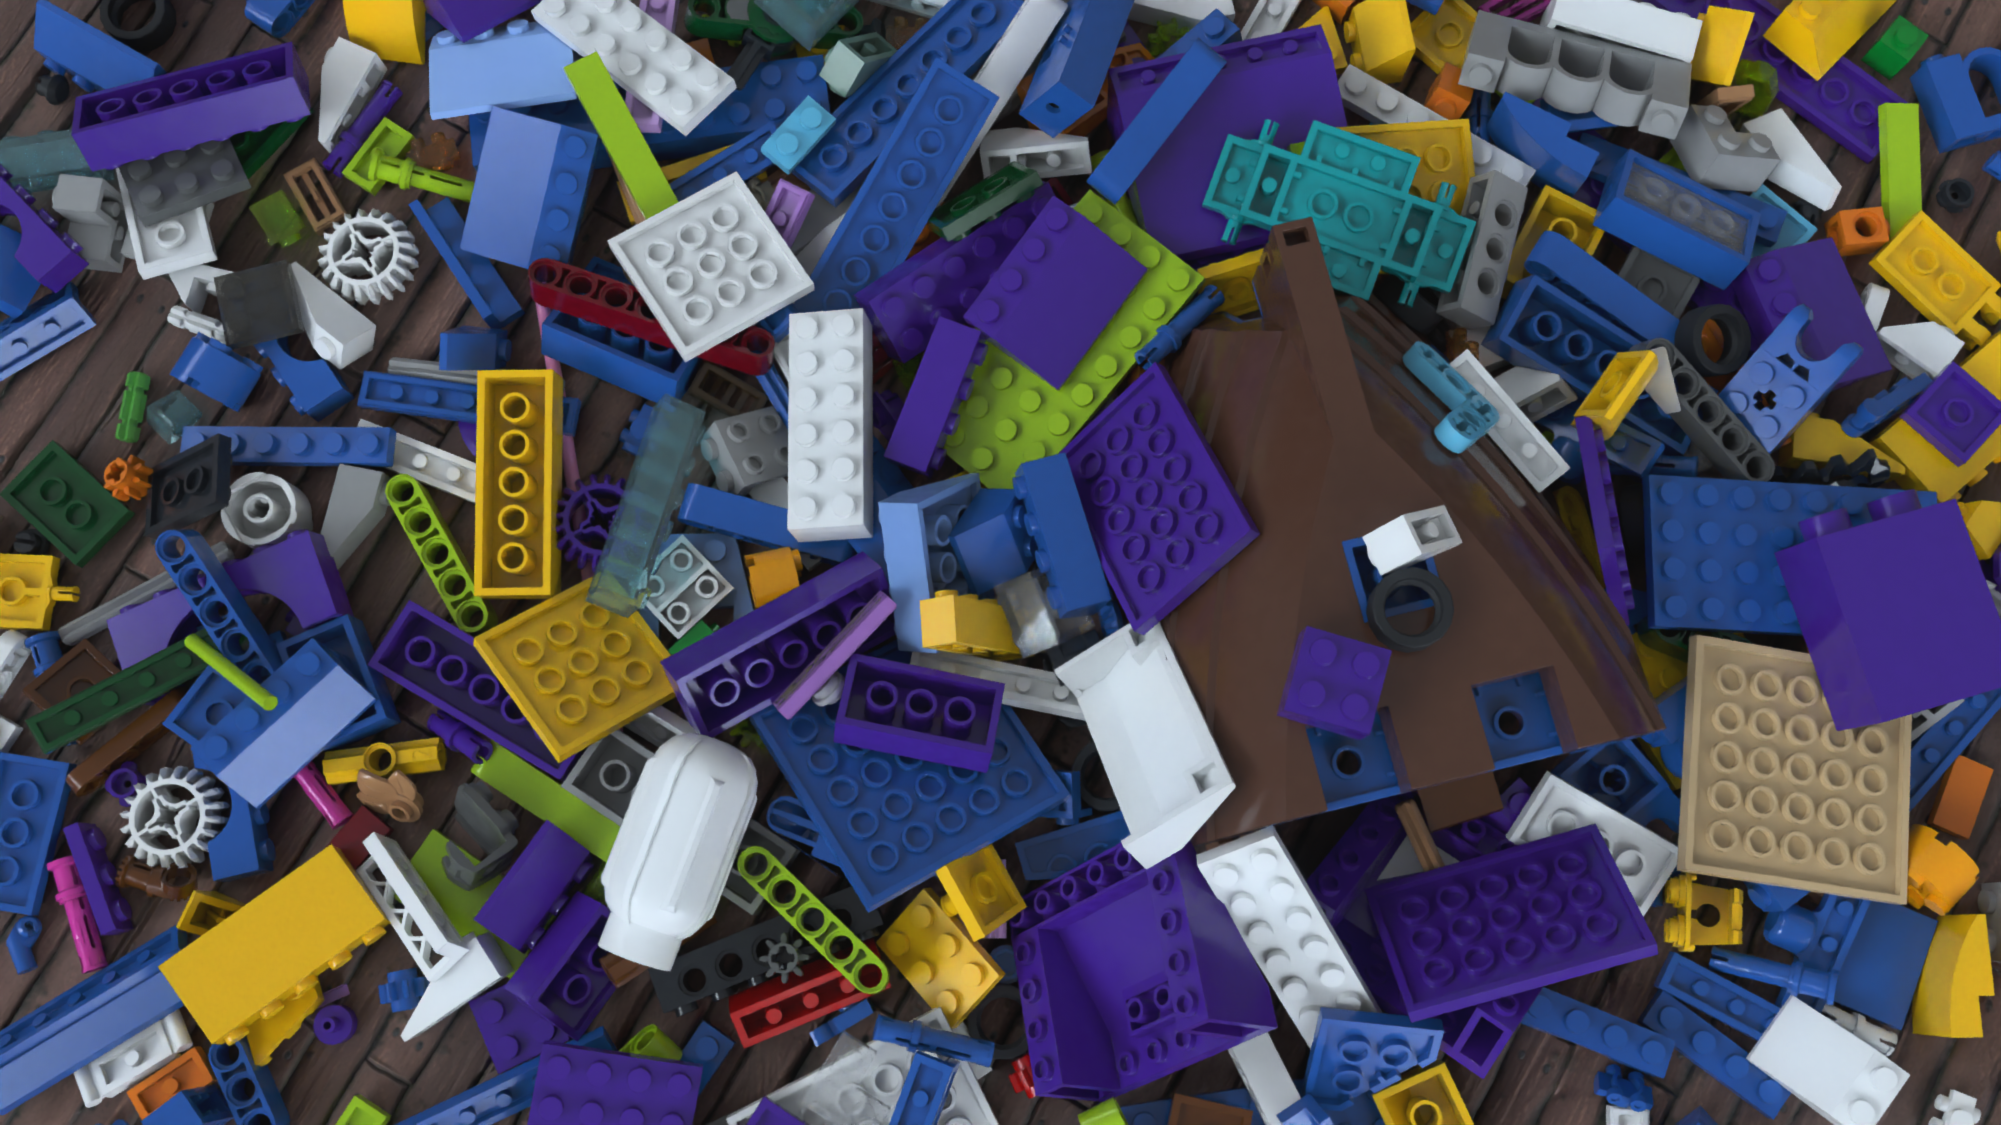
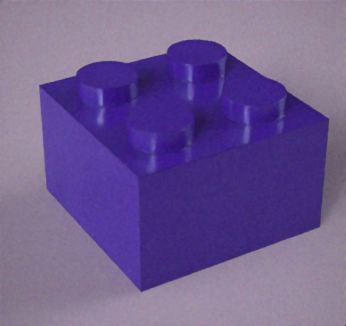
[1277,626,1392,740]

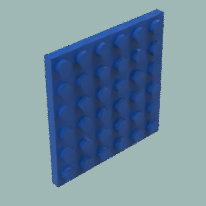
[750,639,1070,913]

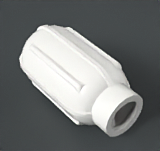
[598,733,758,971]

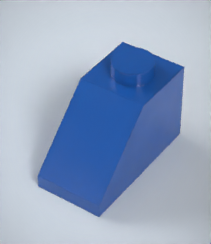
[439,325,512,371]

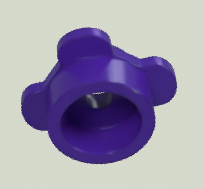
[105,761,147,807]

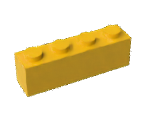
[919,590,1035,661]

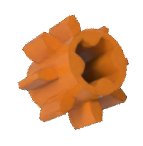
[104,455,154,503]

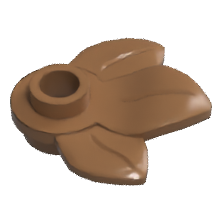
[356,768,424,822]

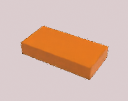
[1926,755,1994,840]

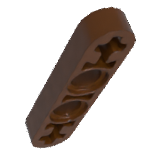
[65,686,190,797]

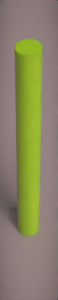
[184,634,278,711]

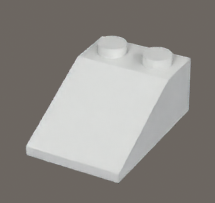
[1746,995,1910,1125]

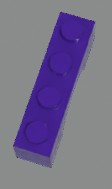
[0,163,89,293]

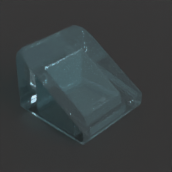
[147,390,202,444]

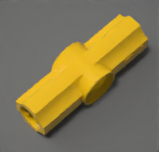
[322,737,447,785]

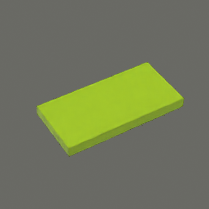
[394,829,557,979]

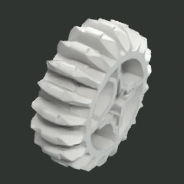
[318,208,420,306]
[120,766,230,870]

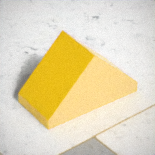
[176,890,246,936]

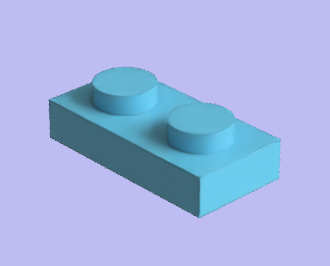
[760,95,836,175]

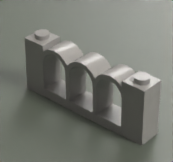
[1458,10,1692,140]

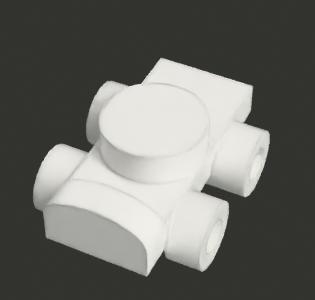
[1928,1089,1981,1125]

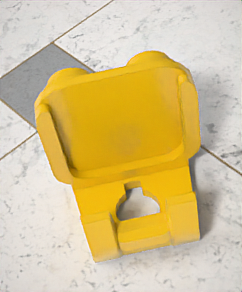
[1664,872,1743,952]

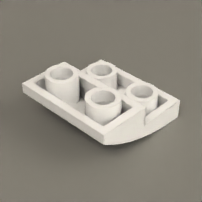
[627,534,734,640]

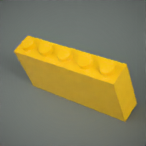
[1868,330,2001,504]
[158,844,390,1046]

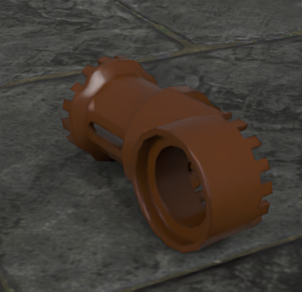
[115,855,198,902]

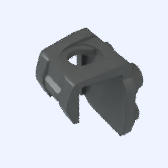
[441,781,519,891]

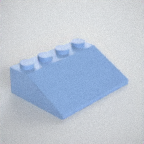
[429,19,583,120]

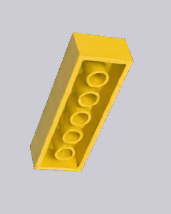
[474,369,563,599]

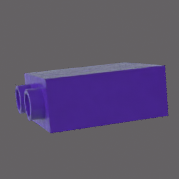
[1774,489,2001,731]

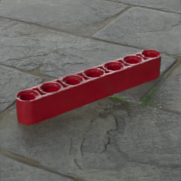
[528,258,775,376]

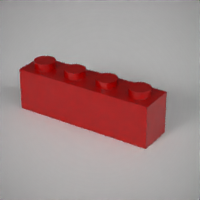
[729,937,892,1049]

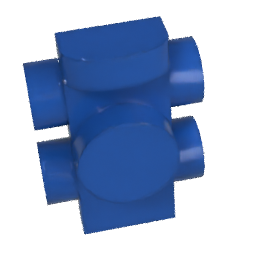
[619,404,668,459]
[1594,1064,1653,1112]

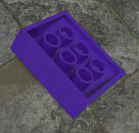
[963,195,1148,391]
[1731,237,1892,392]

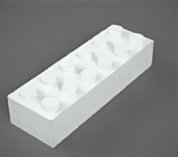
[787,308,873,542]

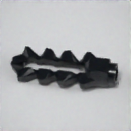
[1749,449,1890,488]

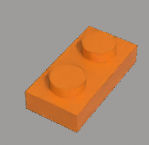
[126,1046,217,1120]

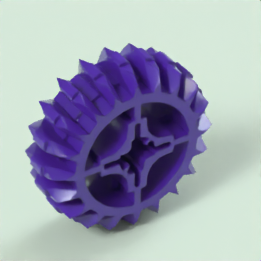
[555,474,652,574]

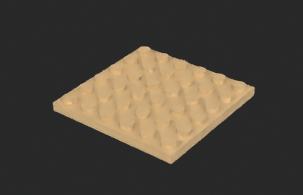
[1677,635,1912,905]

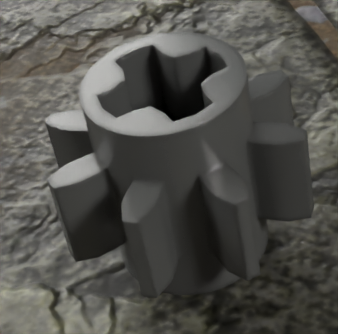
[759,933,811,983]

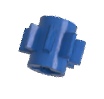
[378,968,429,1013]

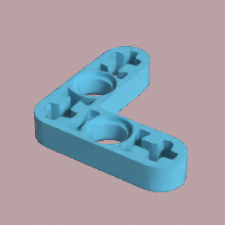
[1402,341,1500,454]

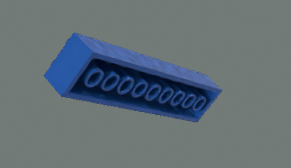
[469,55,832,171]

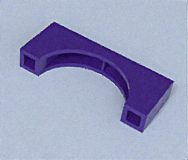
[106,529,354,706]

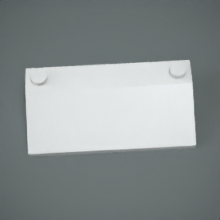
[1054,622,1236,870]

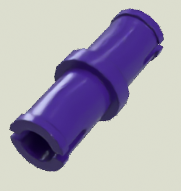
[427,710,493,764]

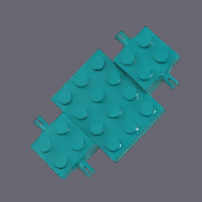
[1202,119,1477,308]

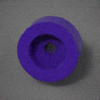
[313,1004,357,1045]

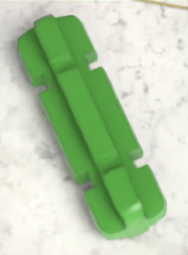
[115,371,151,443]

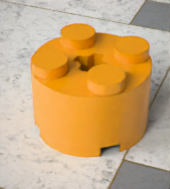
[744,547,803,610]
[1907,824,1980,916]

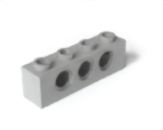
[1436,170,1528,330]

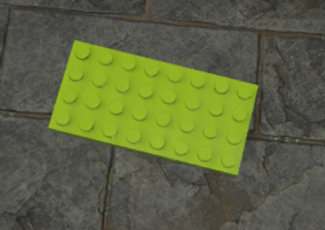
[943,189,1205,489]

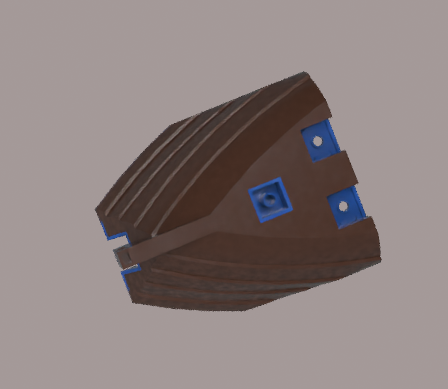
[1105,217,1667,847]

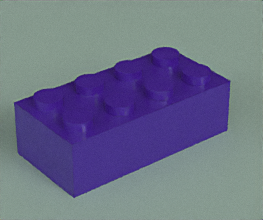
[833,653,1005,773]

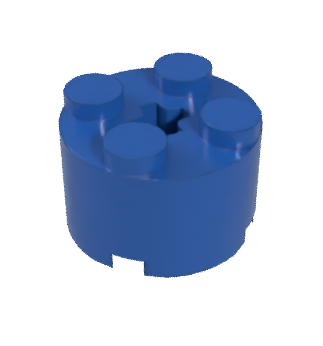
[169,332,264,413]

